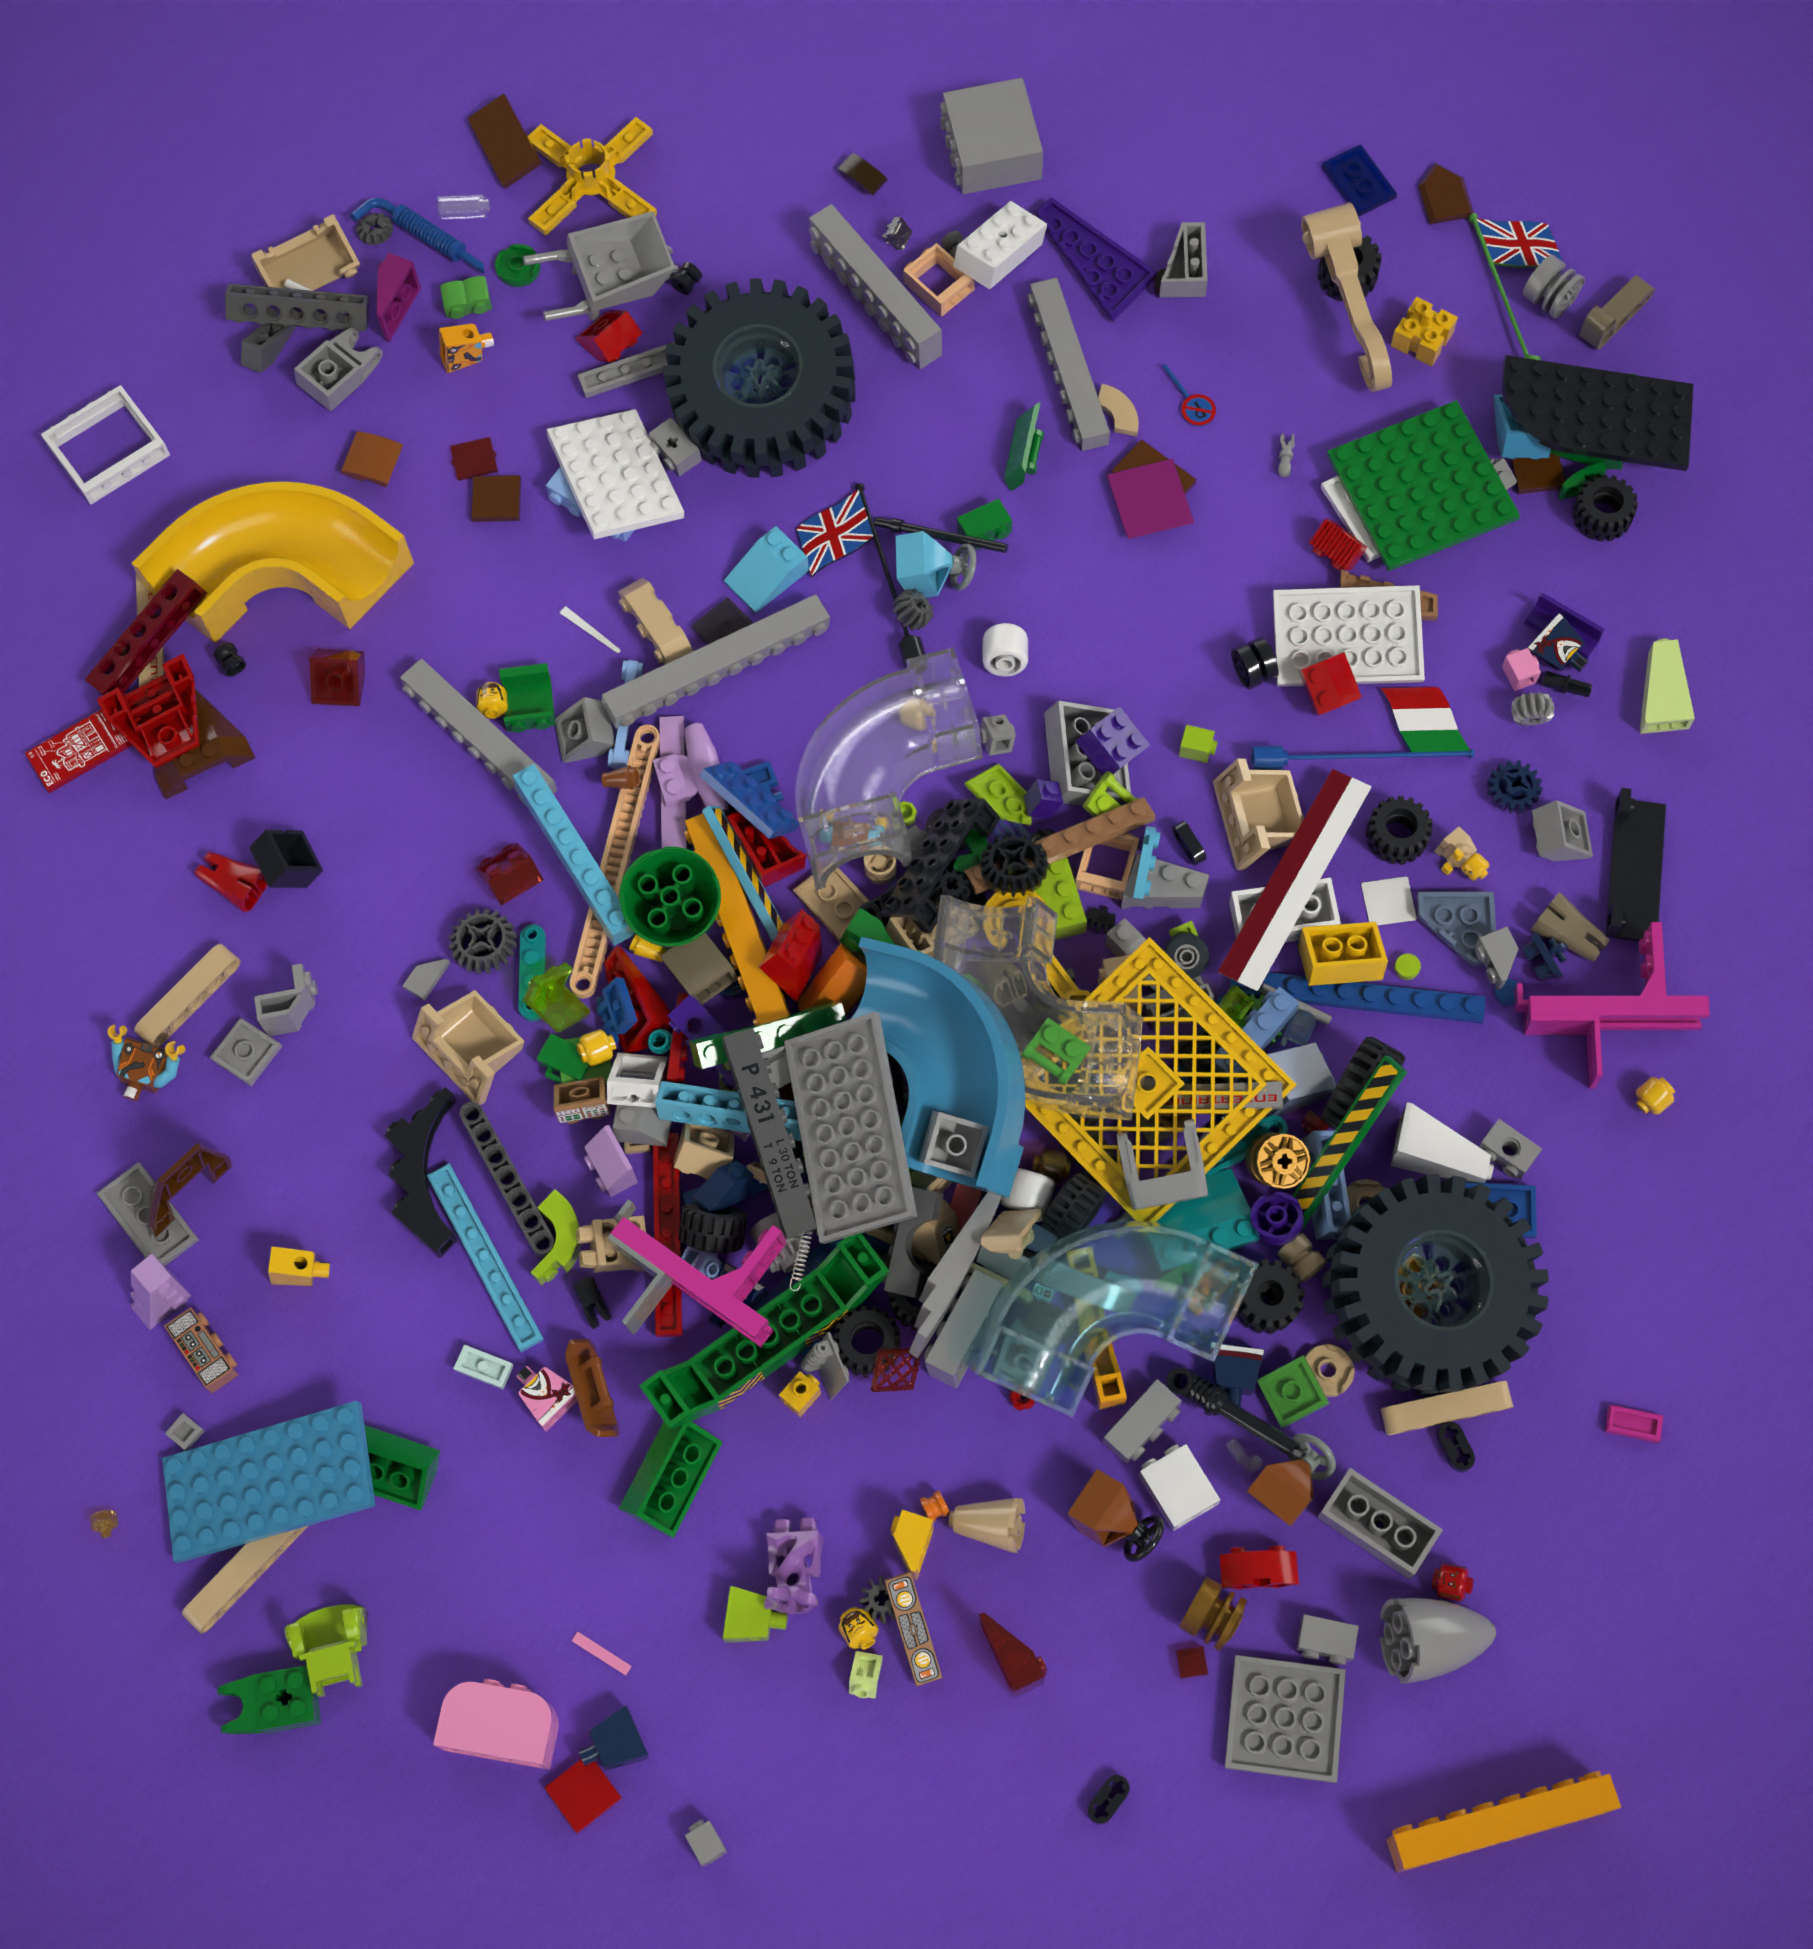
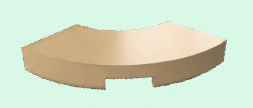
[1098,384,1139,437]

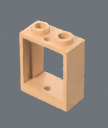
[903,243,975,317]
[1076,833,1139,901]

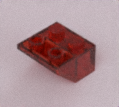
[475,843,544,906]

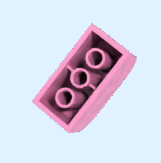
[433,1679,559,1770]

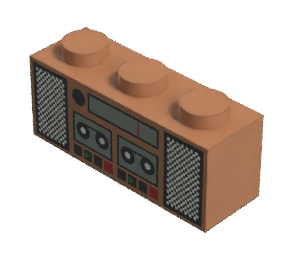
[164,1307,238,1394]

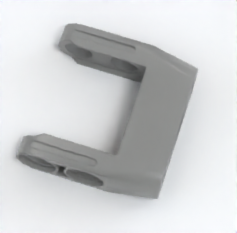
[1116,1119,1208,1210]

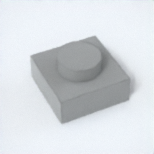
[165,1413,204,1451]

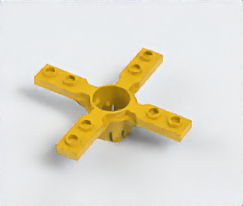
[528,117,657,236]

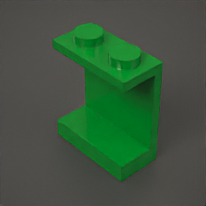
[499,663,556,733]

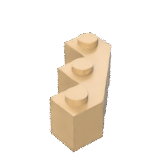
[618,578,693,665]

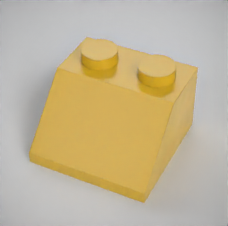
[890,1510,934,1581]

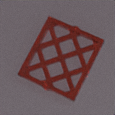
[870,1348,922,1392]

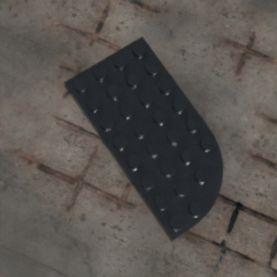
[1502,355,1694,471]

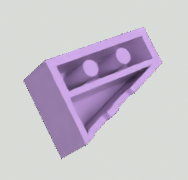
[131,1254,191,1330]

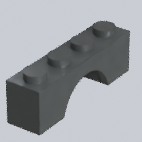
[883,1186,944,1298]

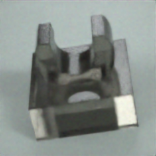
[881,216,912,250]

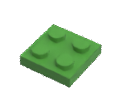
[1257,1355,1330,1429]

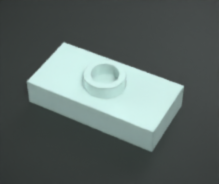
[453,1345,514,1390]

